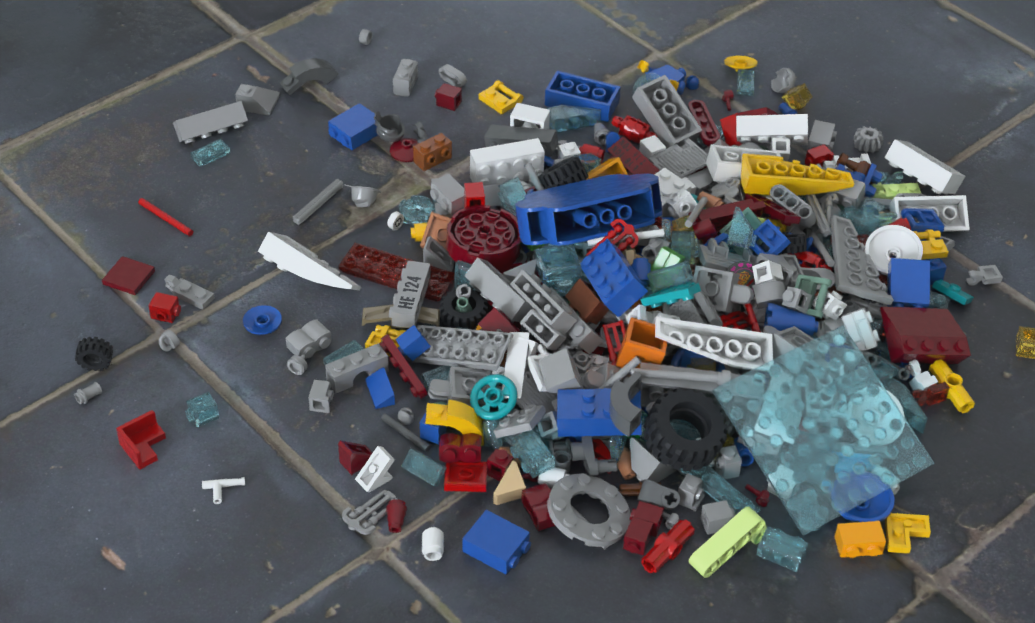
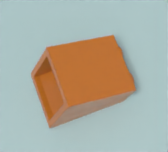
[616,317,667,368]

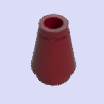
[386,499,407,533]

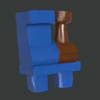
[834,152,883,198]

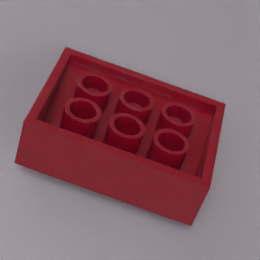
[880,307,971,364]

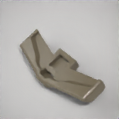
[362,304,440,329]

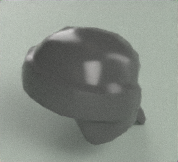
[374,111,405,142]

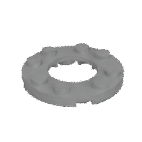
[547,473,631,547]

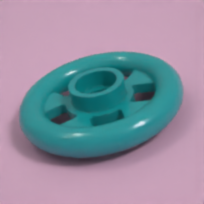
[470,374,518,420]

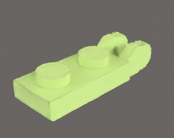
[871,183,922,199]

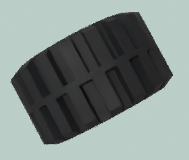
[539,156,589,189]
[440,289,488,330]

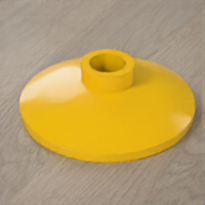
[724,56,757,72]

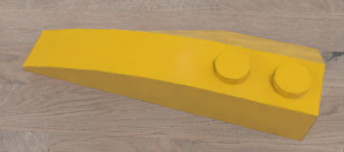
[741,153,854,196]

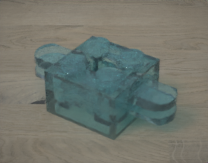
[830,205,897,239]
[535,243,582,296]

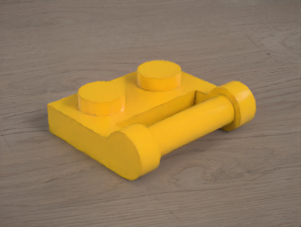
[479,80,524,114]

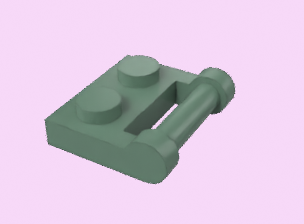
[795,274,832,319]

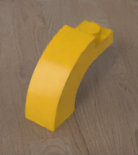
[425,400,485,446]

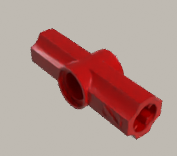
[641,519,695,573]

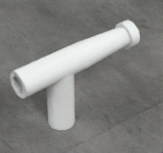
[202,477,245,504]

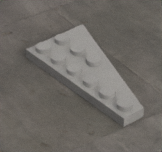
[830,215,893,306]

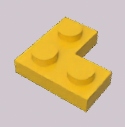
[885,513,931,554]

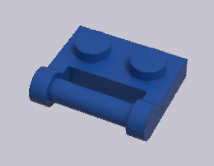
[901,208,945,232]
[744,219,791,255]

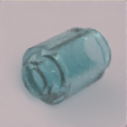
[482,419,506,449]

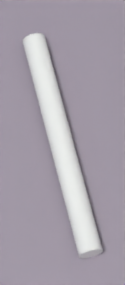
[587,229,664,246]

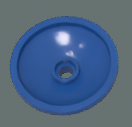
[830,472,895,523]

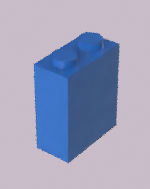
[328,103,378,150]
[887,258,930,308]
[462,510,531,574]

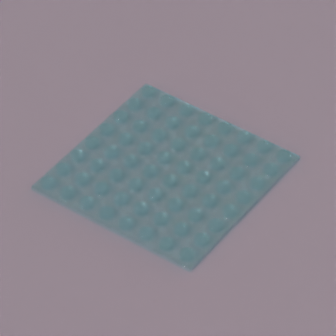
[712,325,935,536]

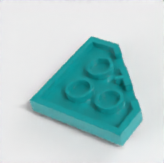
[640,281,701,308]

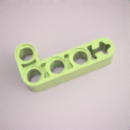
[689,506,768,578]

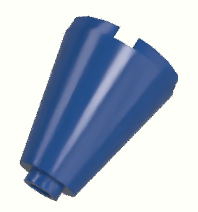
[764,303,818,337]

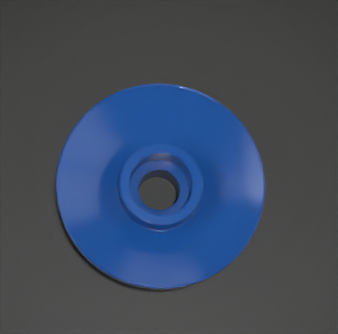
[243,305,282,335]

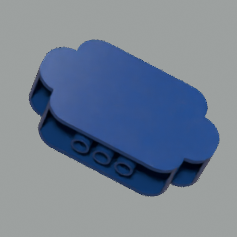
[515,174,663,245]

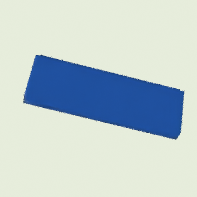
[365,367,395,409]

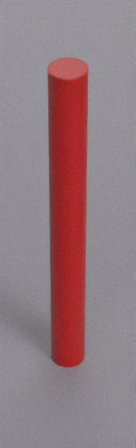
[138,198,194,236]

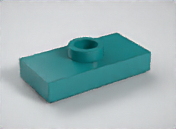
[932,279,974,305]

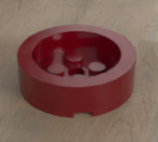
[446,205,522,270]

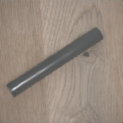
[381,413,431,452]

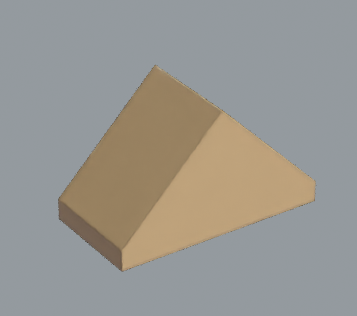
[493,460,526,505]

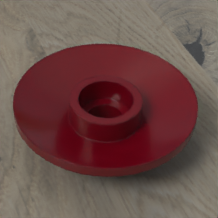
[390,138,417,162]

